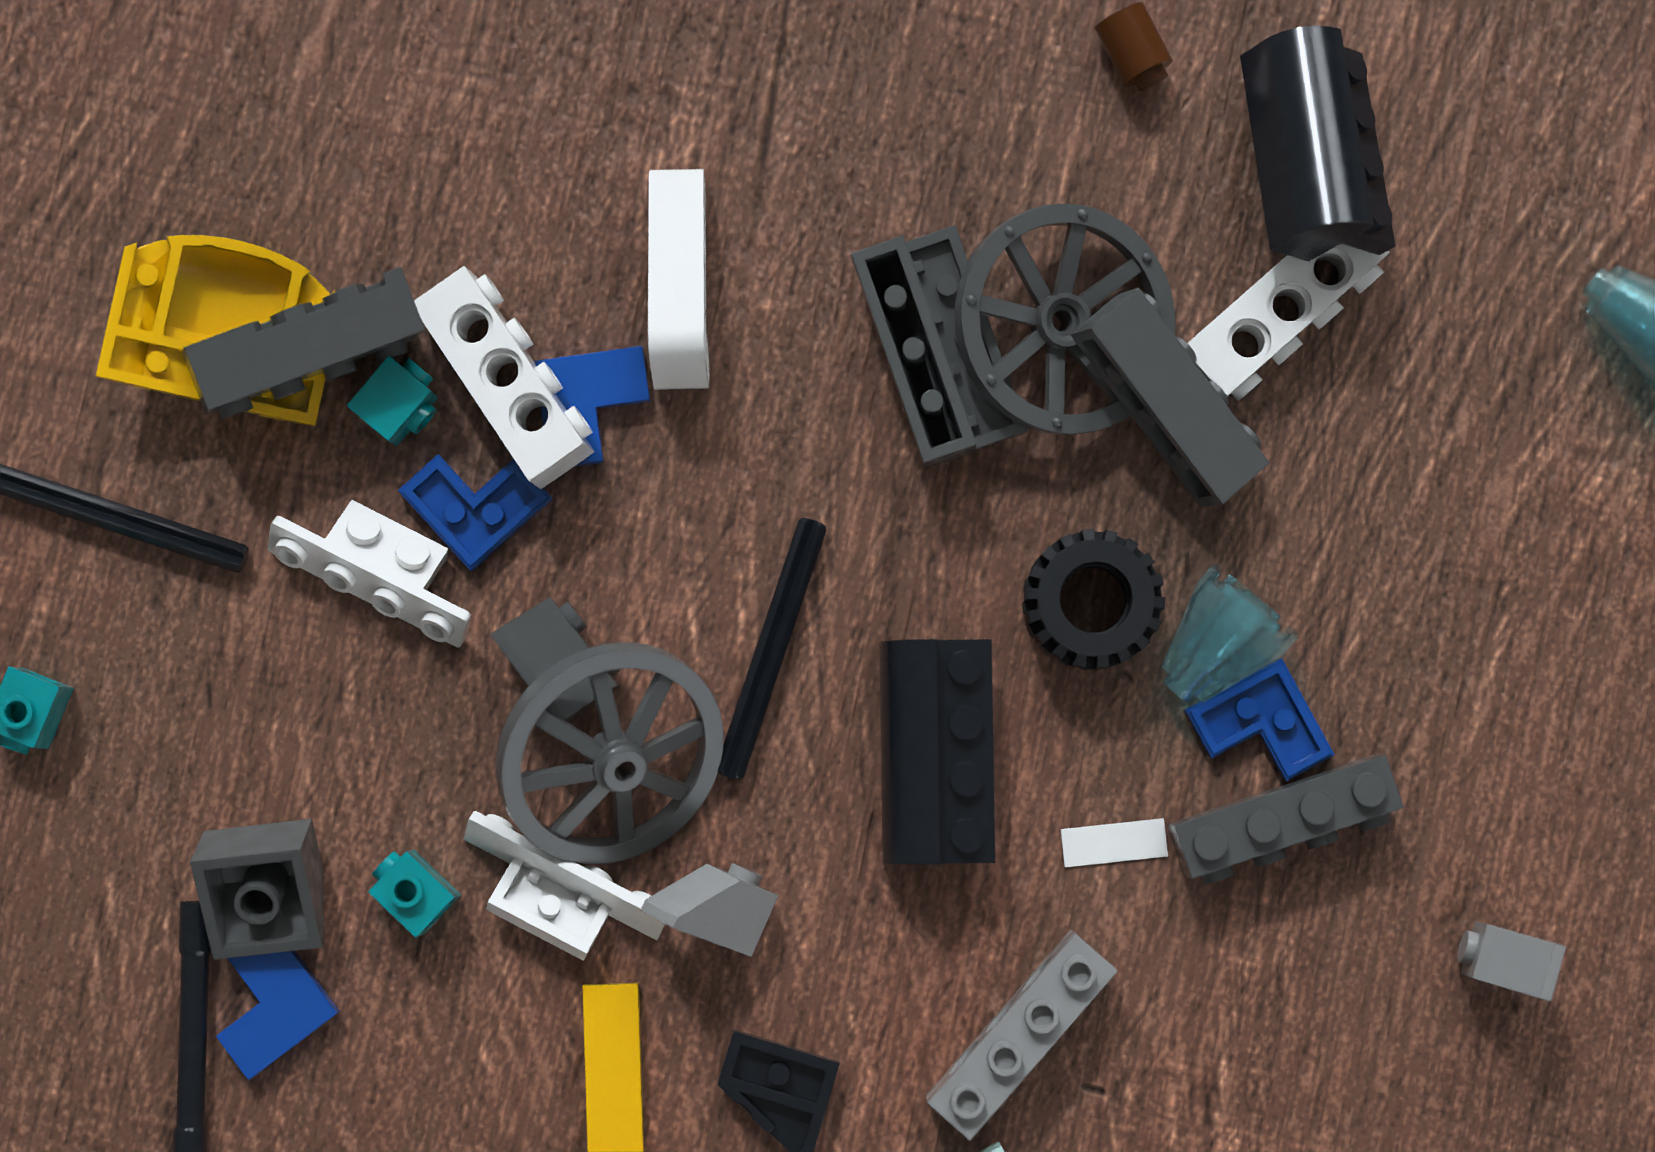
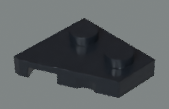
[717,1029,840,1152]

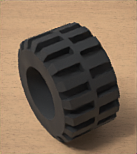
[1022,529,1165,670]

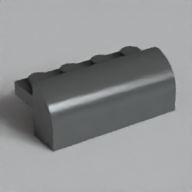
[851,225,1028,466]

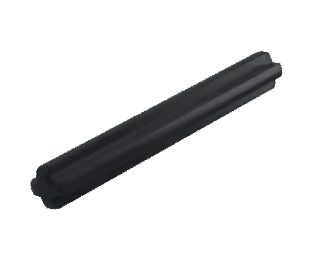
[0,464,249,573]
[718,518,826,780]

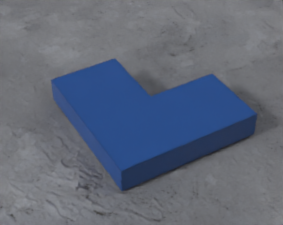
[534,346,651,467]
[398,454,553,572]
[1183,658,1335,781]
[216,951,341,1081]

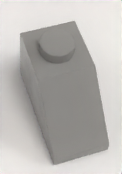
[641,863,778,957]
[1457,921,1566,1001]

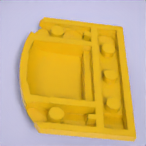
[95,235,335,426]

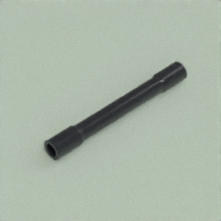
[173,901,211,1152]

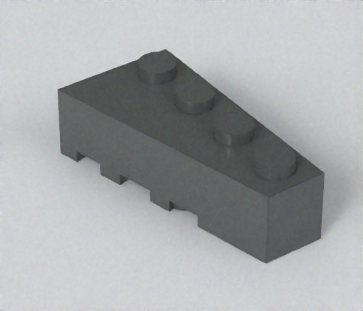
[182,267,425,419]

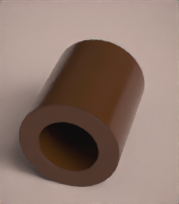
[1095,2,1173,91]

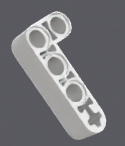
[648,169,709,390]

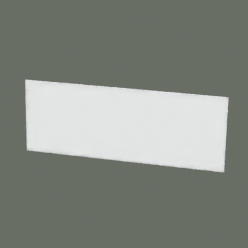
[1061,818,1168,867]

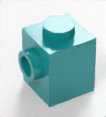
[346,356,439,447]
[0,666,74,755]
[368,850,462,938]

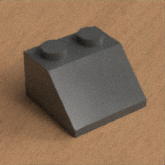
[490,597,621,724]
[190,819,324,960]

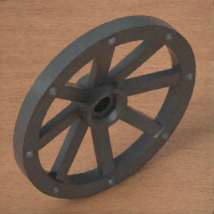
[954,204,1176,435]
[496,642,724,864]

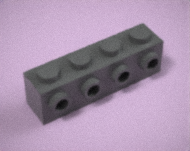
[1070,288,1270,507]
[1167,755,1404,885]

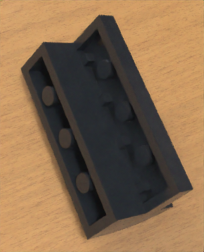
[1240,26,1396,262]
[879,639,995,865]

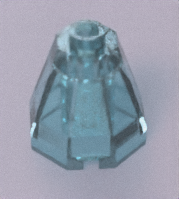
[1161,562,1298,702]

